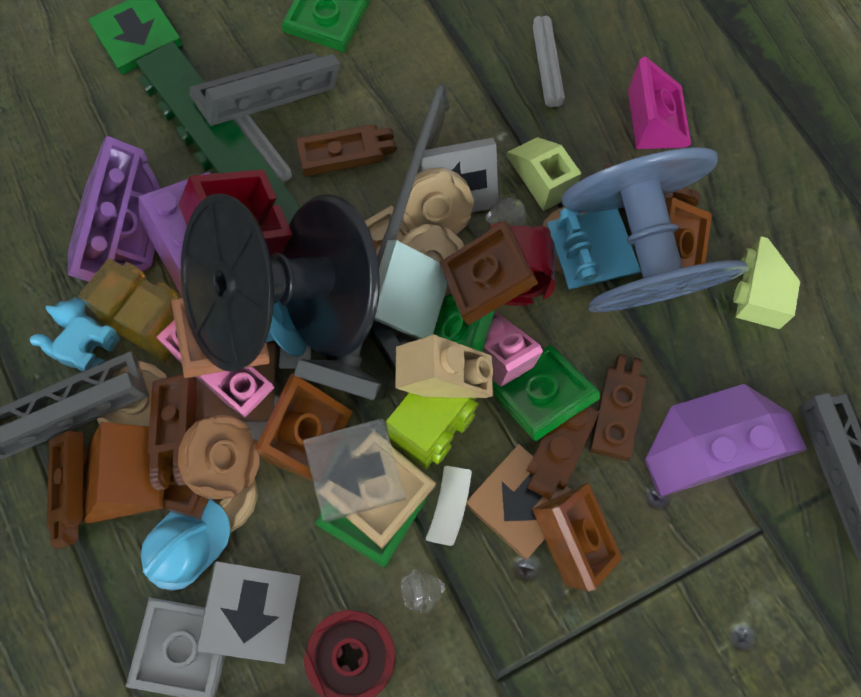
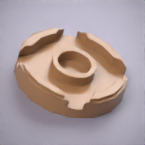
[178,415,260,499]

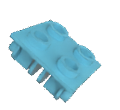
[546,208,641,290]

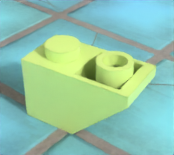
[506,137,582,211]
[733,236,800,329]

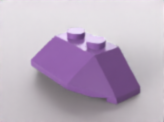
[68,135,161,287]
[644,384,807,498]

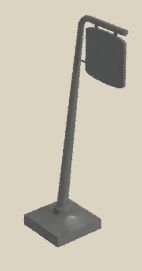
[294,83,450,400]

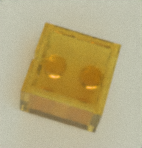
[78,258,178,363]

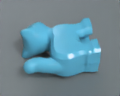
[30,297,120,371]

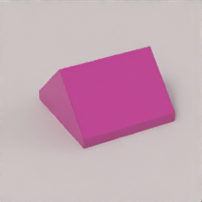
[628,56,691,149]

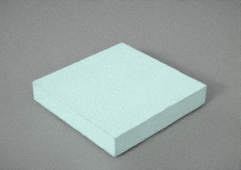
[374,240,448,339]

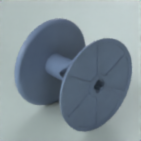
[561,148,749,312]

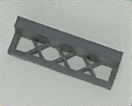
[189,52,341,126]
[0,351,149,460]
[798,393,861,560]

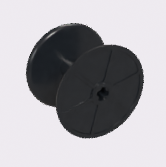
[181,193,380,372]

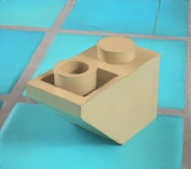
[395,334,493,398]

